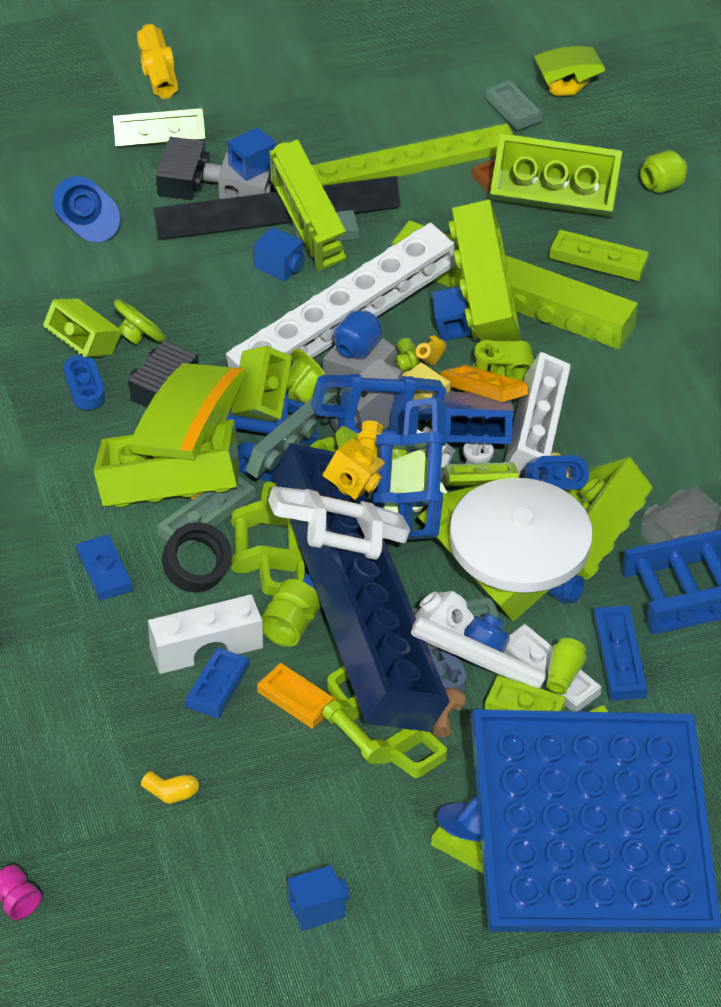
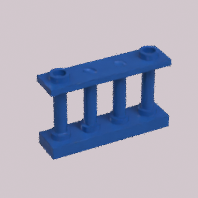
[622,529,721,635]

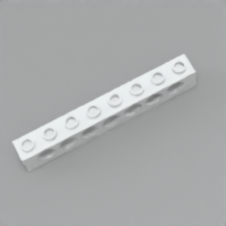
[226,222,457,368]

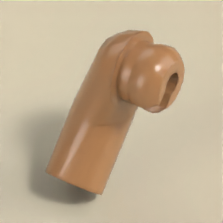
[432,687,466,738]

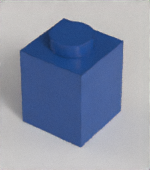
[228,127,277,181]
[254,227,305,282]
[432,286,473,341]
[287,865,350,931]

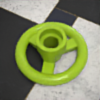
[114,299,167,345]

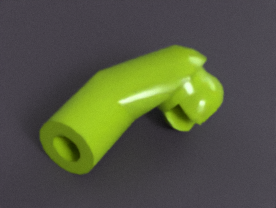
[396,338,421,371]

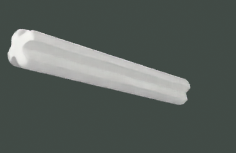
[411,617,546,688]

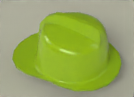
[286,348,326,404]

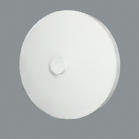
[450,478,592,592]

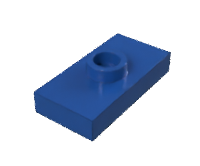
[76,534,133,601]
[185,647,250,719]

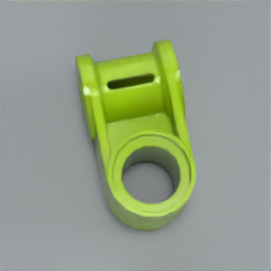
[472,340,534,381]

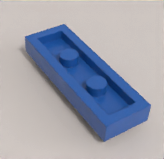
[593,605,647,701]

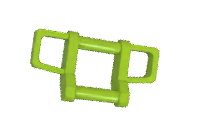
[231,482,306,596]
[322,666,447,778]

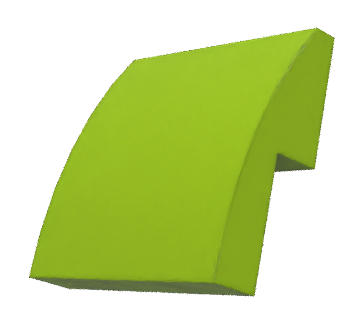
[534,46,606,84]
[441,462,518,486]

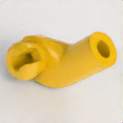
[548,76,590,96]
[415,335,446,366]
[141,771,199,804]

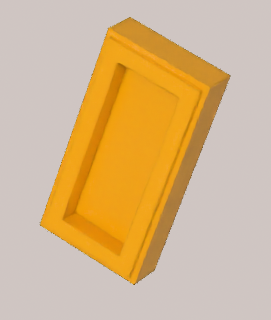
[257,662,335,729]

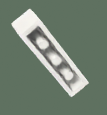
[504,352,570,478]

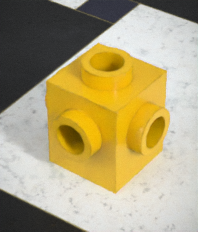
[322,438,385,500]

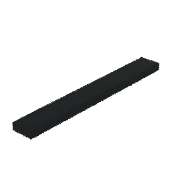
[153,176,401,239]

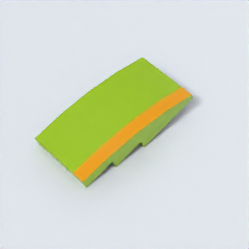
[129,363,245,460]

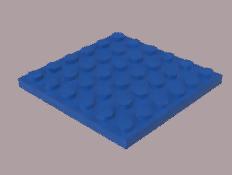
[471,709,721,933]

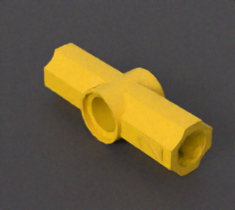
[137,24,178,99]

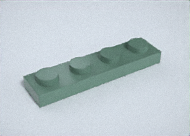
[246,387,339,478]

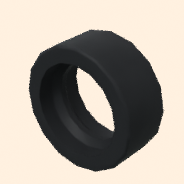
[161,522,232,593]

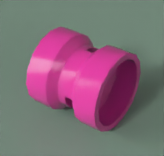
[0,865,42,920]

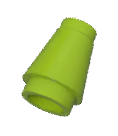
[546,638,587,694]

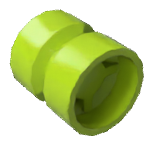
[261,579,322,647]

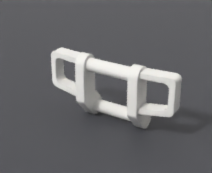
[268,487,410,560]

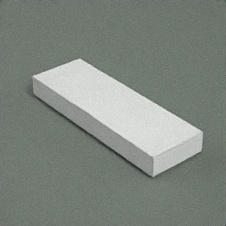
[504,624,602,712]

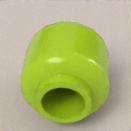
[640,150,687,194]

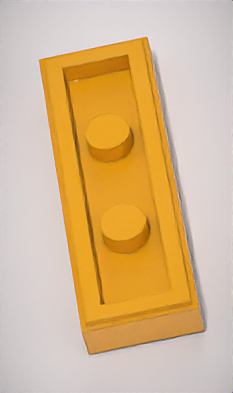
[440,364,528,402]

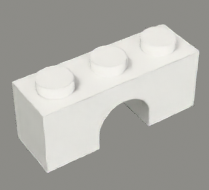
[148,594,263,674]

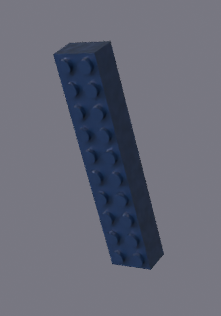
[272,443,450,732]

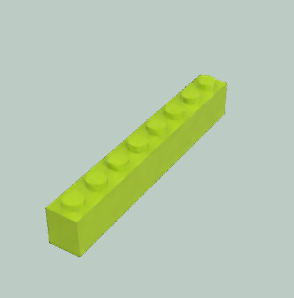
[392,220,638,350]

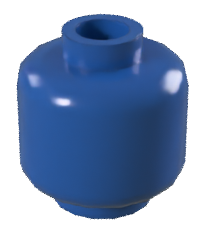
[333,310,382,359]
[461,613,510,669]

